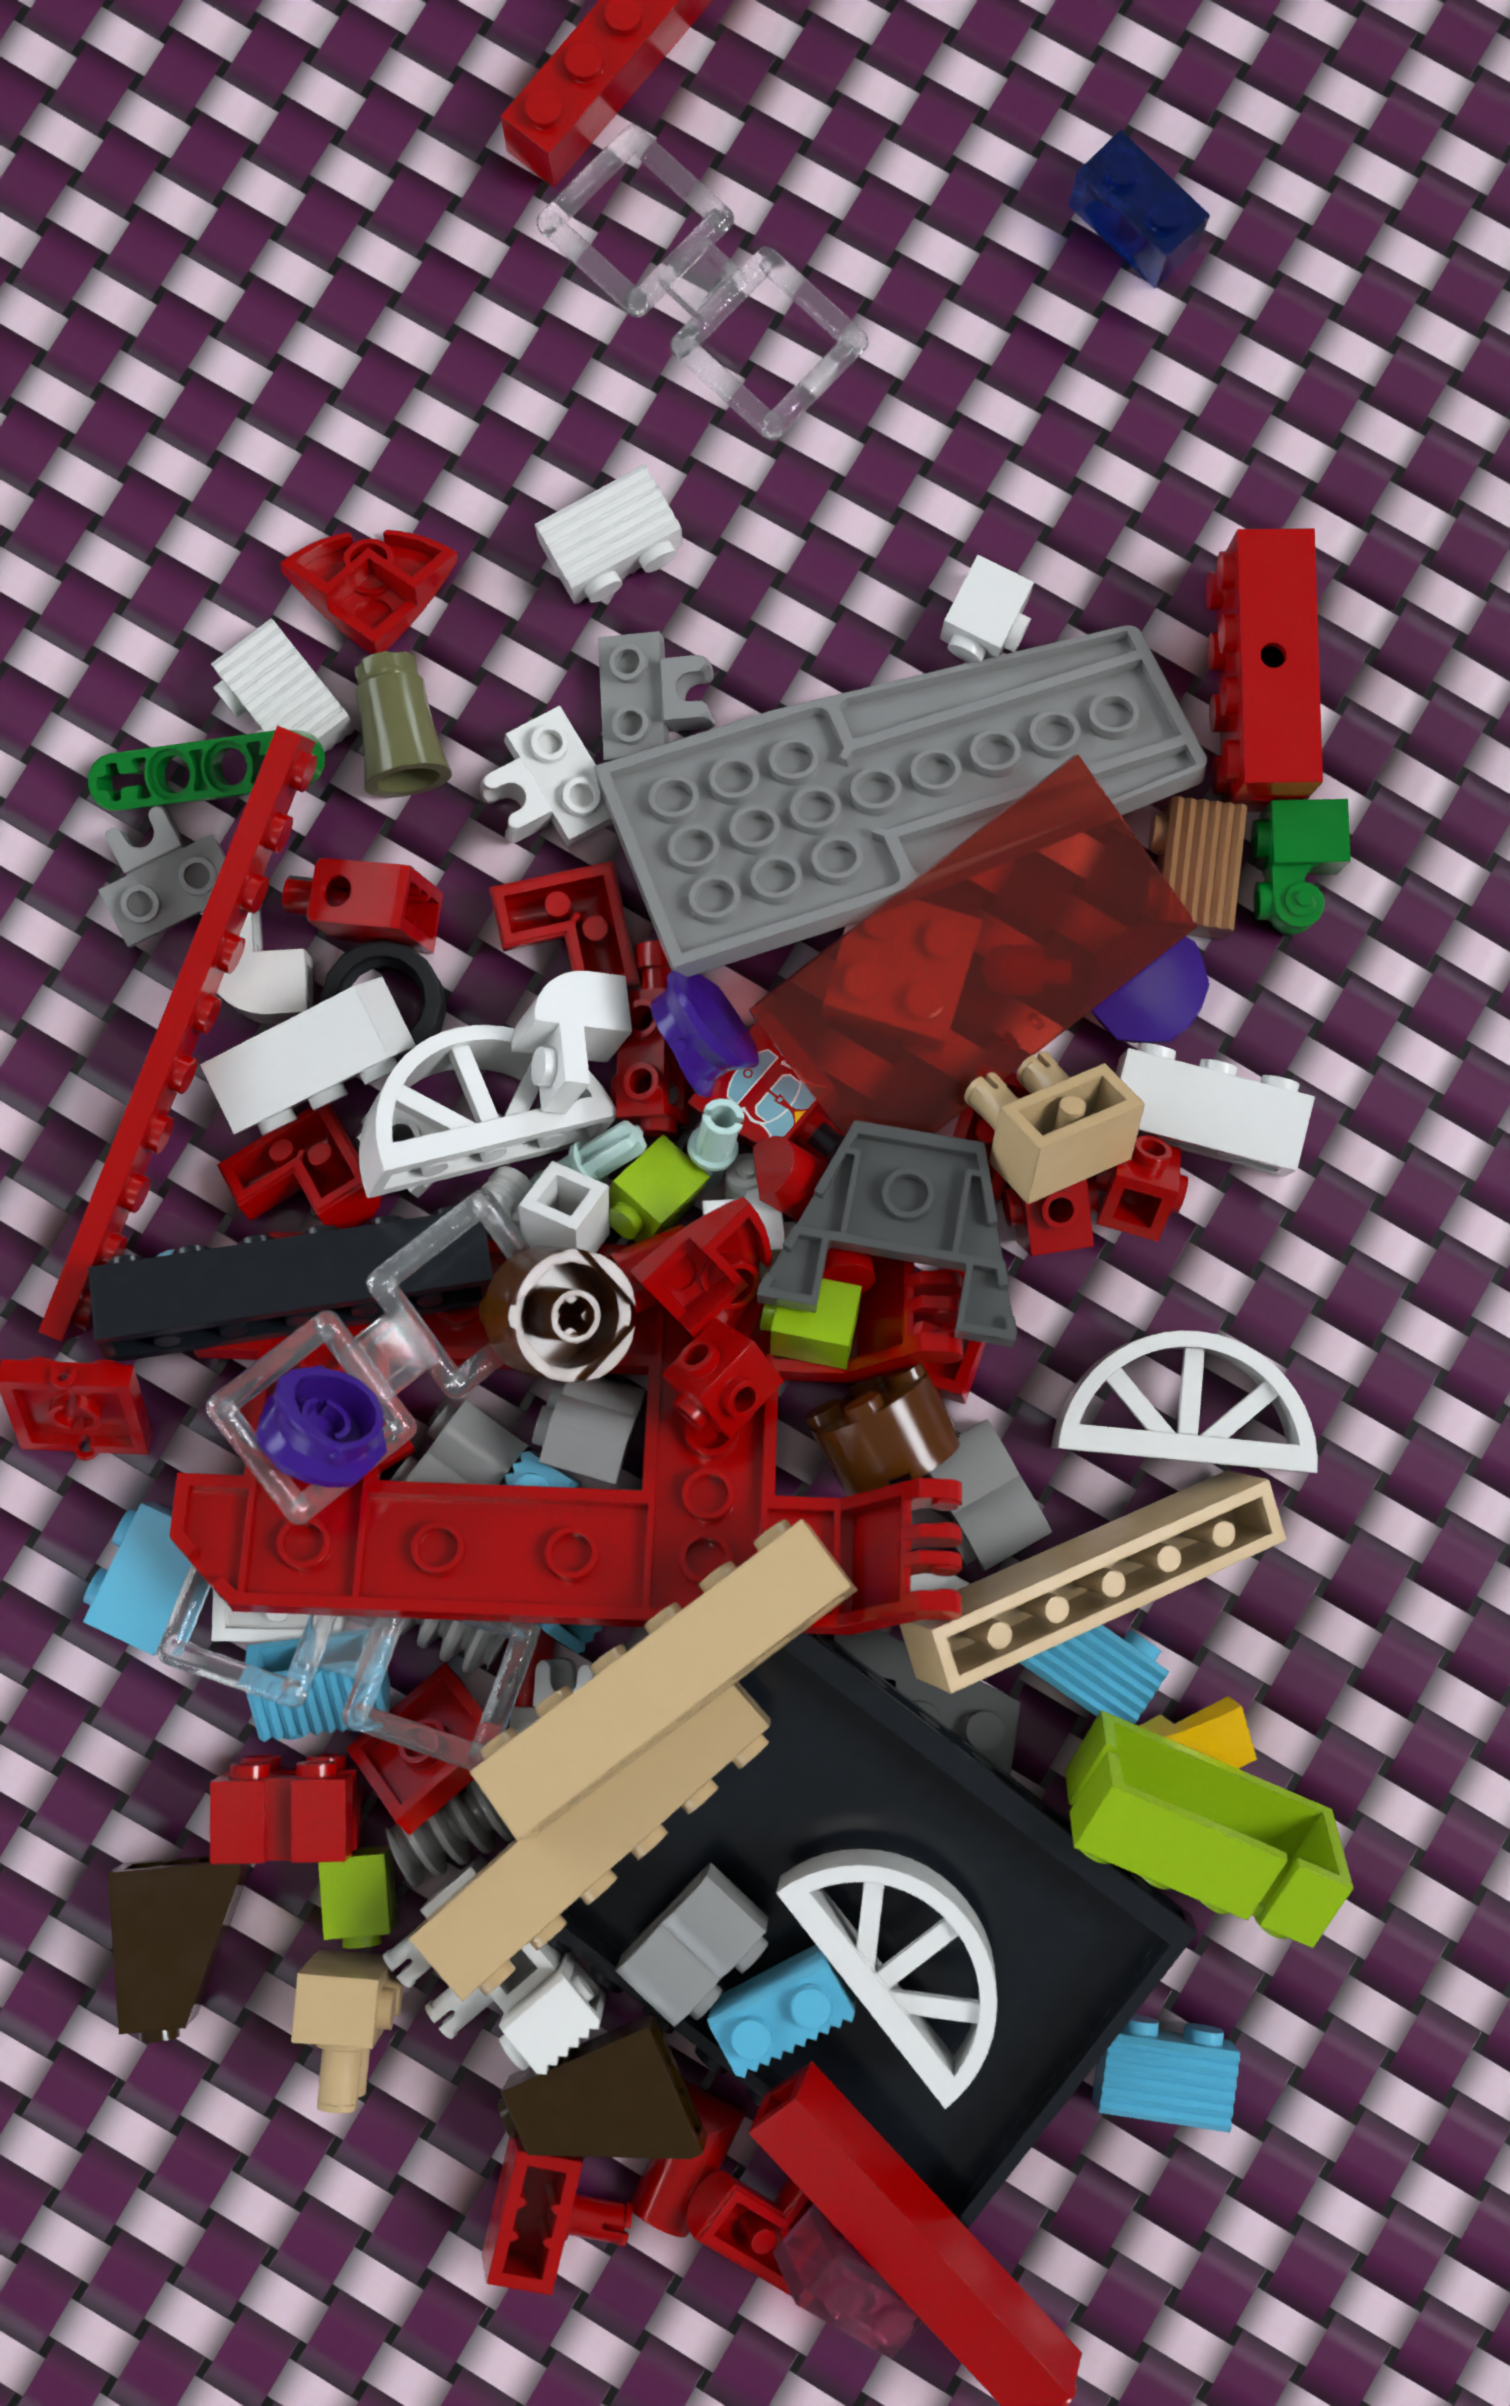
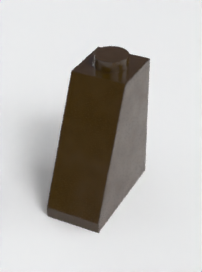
[108,1855,252,2042]
[498,2012,708,2159]

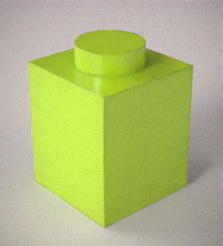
[609,1134,710,1243]
[760,1279,862,1370]
[318,1845,398,1949]

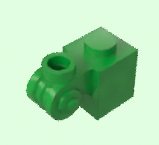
[1251,799,1351,935]

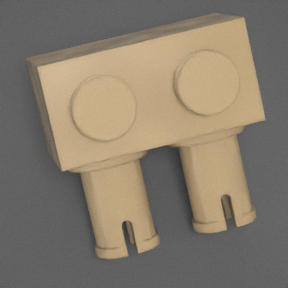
[964,1051,1145,1204]
[291,1949,404,2113]

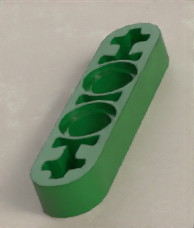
[88,730,325,811]

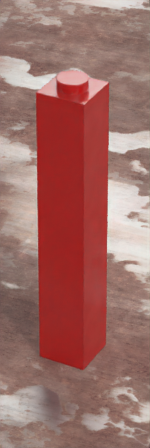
[748,2061,1082,2406]

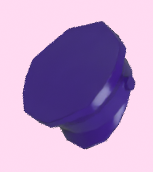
[1086,922,1210,1044]
[650,971,759,1098]
[255,1366,387,1488]

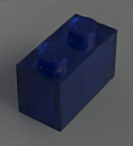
[1068,130,1210,289]

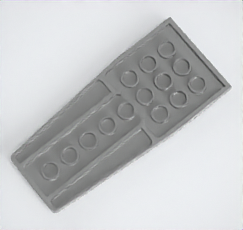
[594,625,1207,977]

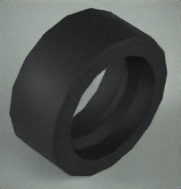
[321,940,447,1063]

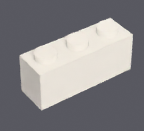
[200,977,416,1136]
[1115,1043,1315,1177]

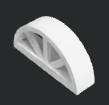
[359,1025,616,1198]
[1051,1331,1318,1473]
[776,1849,997,2109]

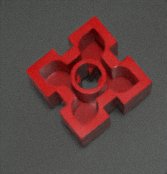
[210,1753,363,1864]

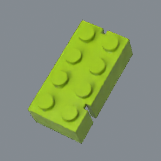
[1065,1710,1354,1948]

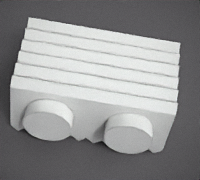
[535,464,682,604]
[211,618,355,753]
[499,1951,606,2075]

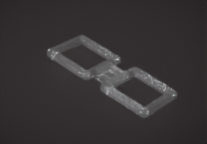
[536,124,869,441]
[206,1189,560,1525]
[157,1564,540,1770]

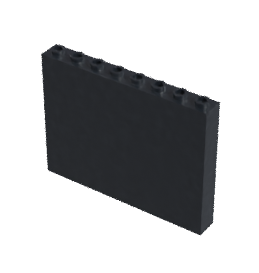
[548,1633,1198,2229]

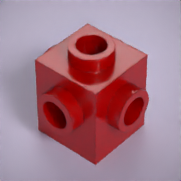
[1093,1135,1189,1242]
[1002,1176,1099,1256]
[661,1318,784,1438]

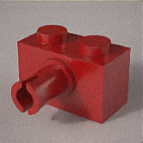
[482,2136,633,2296]

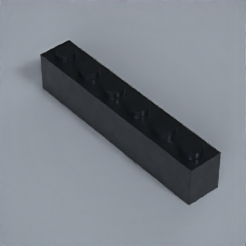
[88,1206,493,1362]

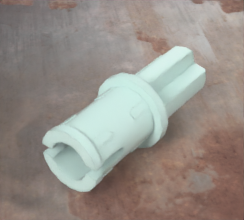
[688,1098,744,1194]
[530,1120,647,1185]

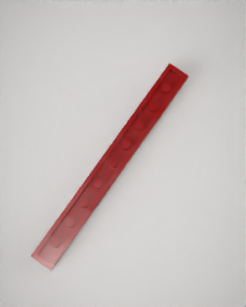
[38,725,317,1342]

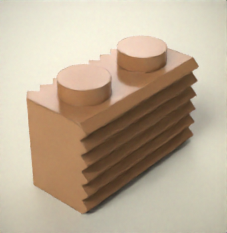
[1141,796,1247,940]

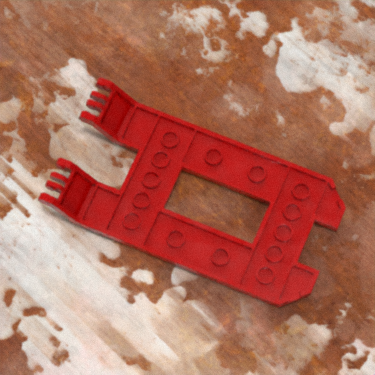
[169,1231,963,1635]

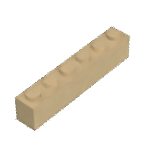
[900,1470,1287,1694]
[470,1519,857,1841]
[409,1682,771,2002]

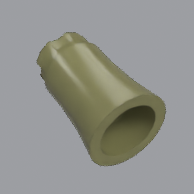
[355,651,452,797]

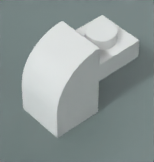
[217,907,316,1024]
[512,971,632,1114]

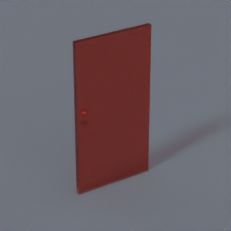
[748,754,1198,1138]

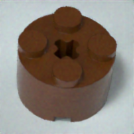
[478,1246,635,1383]
[805,1363,961,1496]

